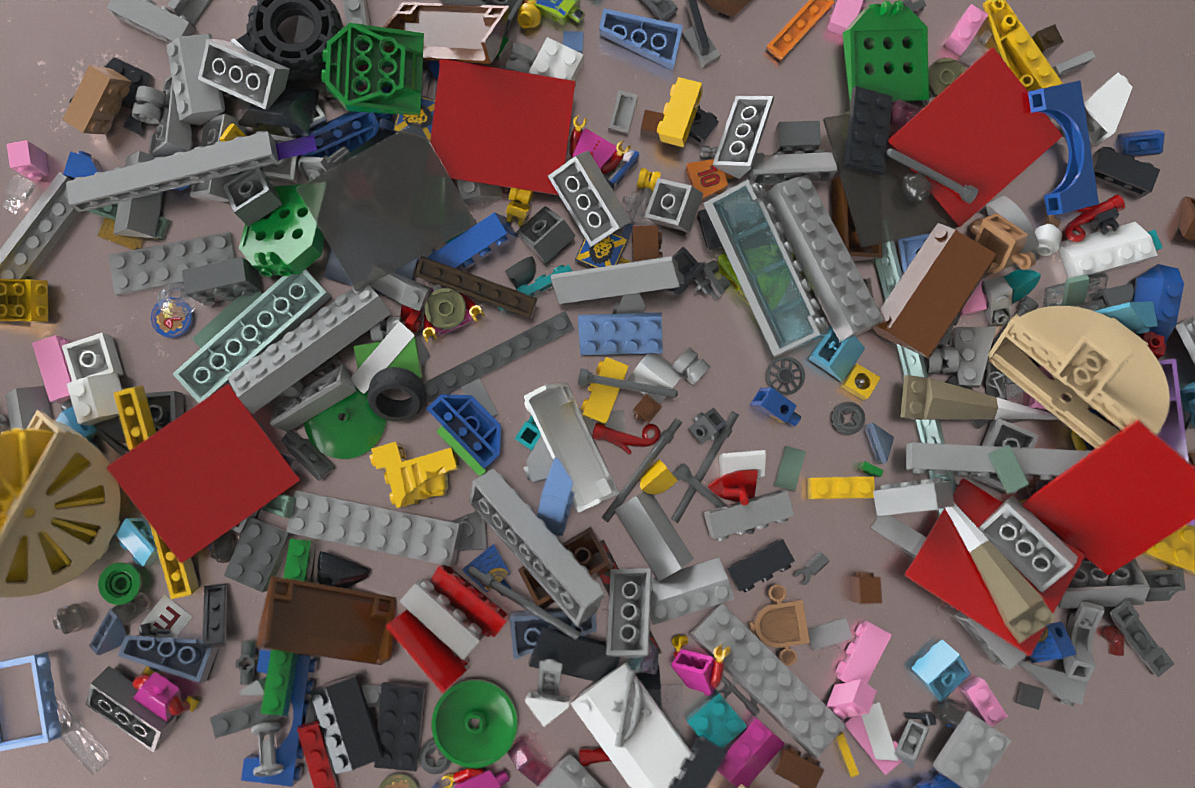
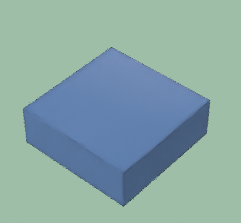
[563,31,584,54]

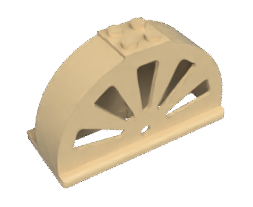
[988,306,1170,449]

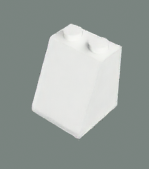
[1084,73,1133,147]

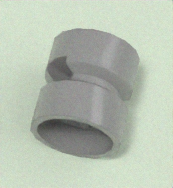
[504,43,537,73]
[132,86,165,124]
[370,316,403,343]
[923,346,959,375]
[672,347,711,386]

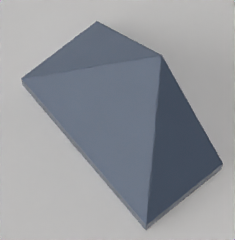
[864,423,894,464]
[89,608,126,655]

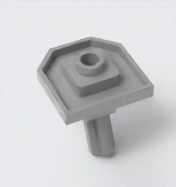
[298,147,350,193]

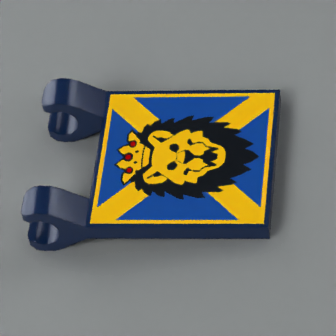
[379,87,435,142]
[575,224,633,268]

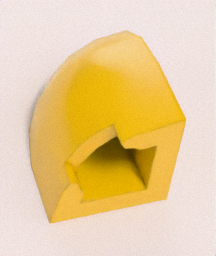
[640,459,678,495]

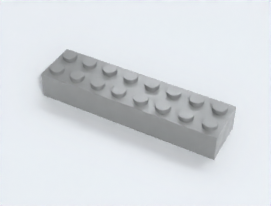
[765,174,884,342]
[227,280,391,414]
[469,469,605,626]
[286,491,464,566]
[689,603,846,758]

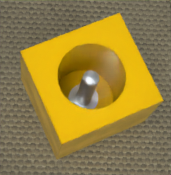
[841,364,881,401]

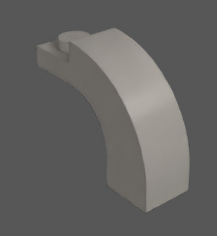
[986,195,1039,269]
[1063,601,1105,682]

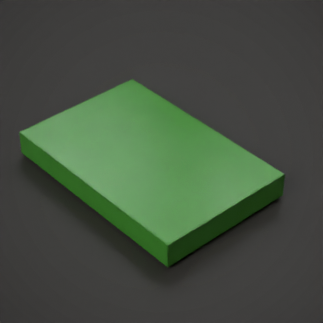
[354,337,423,378]
[436,426,488,477]

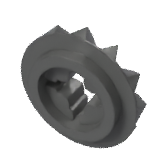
[832,402,865,435]
[418,740,452,775]

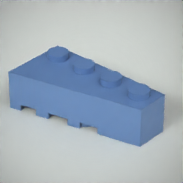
[599,8,683,71]

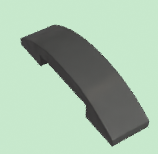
[1110,599,1174,677]

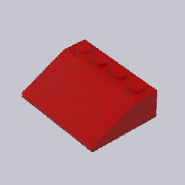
[430,565,510,638]
[386,609,469,694]

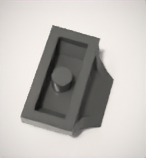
[1141,569,1185,602]

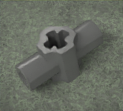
[236,640,259,685]

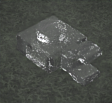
[960,29,992,66]
[3,174,36,214]

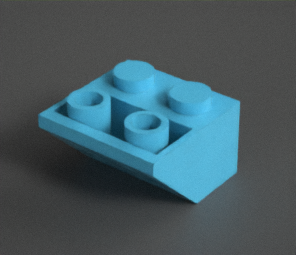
[808,326,865,382]

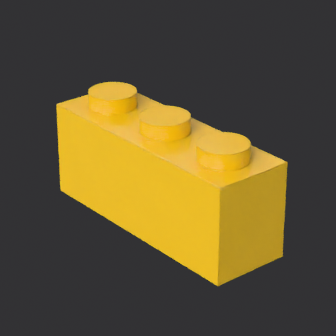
[657,77,703,147]
[580,357,629,425]
[807,477,875,499]

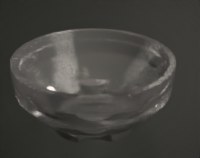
[157,283,197,318]

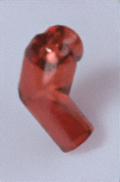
[1103,626,1124,656]

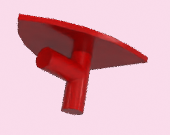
[708,469,758,506]

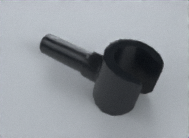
[139,623,171,636]
[905,712,937,726]

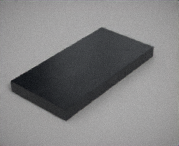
[528,627,621,682]

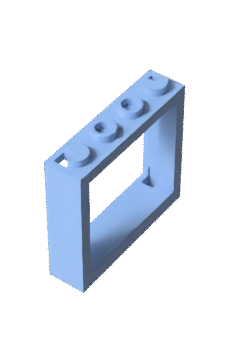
[0,652,62,751]

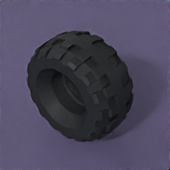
[246,0,344,81]

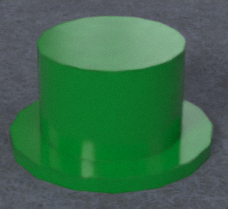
[98,562,142,605]

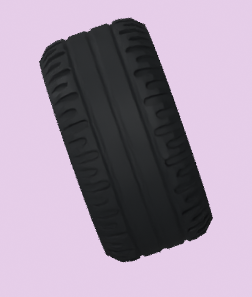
[367,367,425,422]

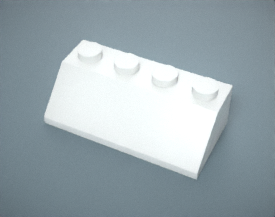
[1058,221,1157,278]

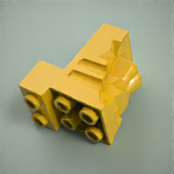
[0,278,48,322]
[370,442,461,508]

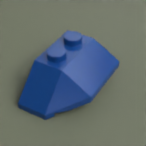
[297,111,380,164]
[1131,264,1184,344]
[426,394,501,469]

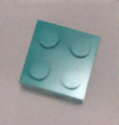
[685,689,747,748]

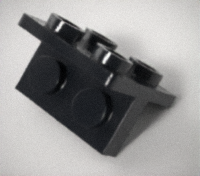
[663,247,705,295]

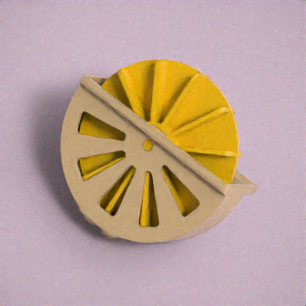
[0,410,120,598]

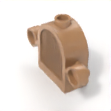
[970,213,1036,274]
[749,584,810,666]

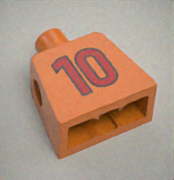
[685,159,734,204]

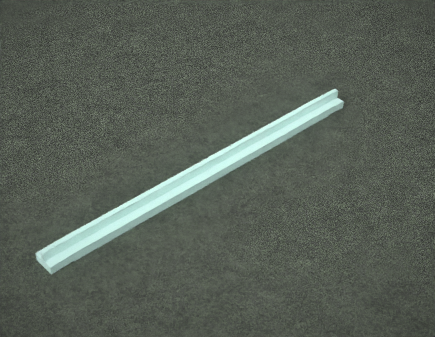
[875,219,956,514]

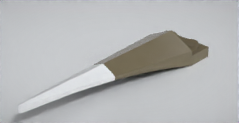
[900,375,1058,420]
[945,503,1057,643]

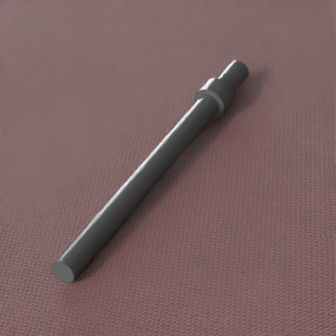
[671,411,739,523]
[601,418,682,522]
[467,566,580,640]

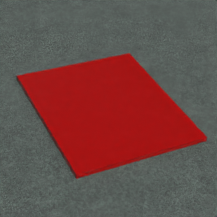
[888,47,1063,227]
[425,59,576,195]
[106,384,300,564]
[1022,419,1195,576]
[904,478,1085,656]

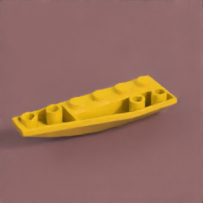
[982,0,1063,92]

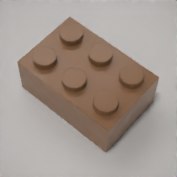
[62,65,132,135]

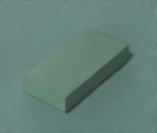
[1061,274,1090,308]
[988,445,1029,493]
[774,446,806,492]
[263,493,296,519]

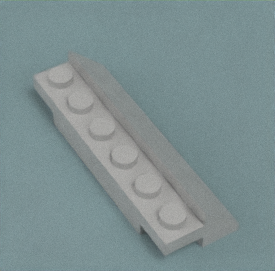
[0,172,80,279]
[551,256,684,304]

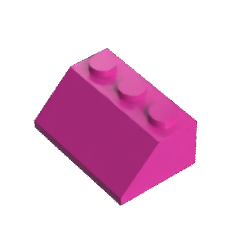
[717,715,785,788]

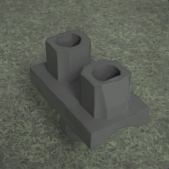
[694,261,731,300]

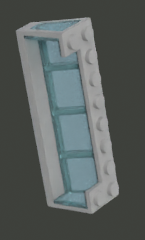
[703,180,829,356]

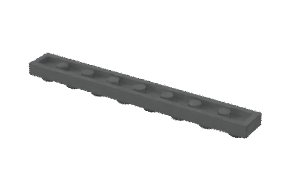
[423,311,575,404]

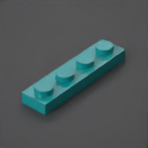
[497,264,572,314]

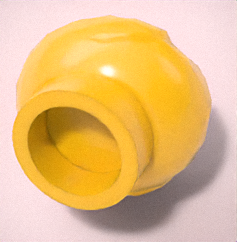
[517,0,542,28]

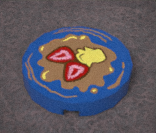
[151,297,194,338]

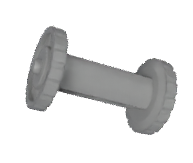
[251,722,284,777]

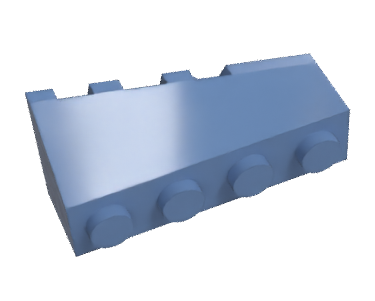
[537,457,575,537]

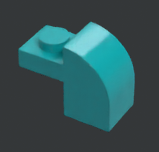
[514,415,541,450]

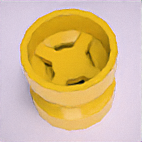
[636,168,661,191]
[508,188,534,206]

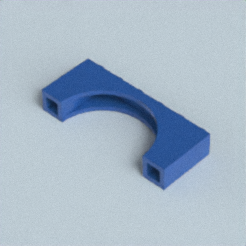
[1028,80,1099,215]
[241,649,317,787]

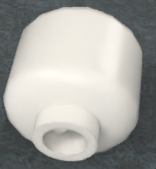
[1035,224,1062,256]

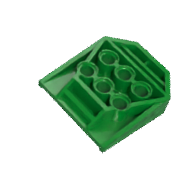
[843,0,929,103]
[322,23,424,116]
[239,181,330,277]

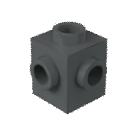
[689,407,727,444]

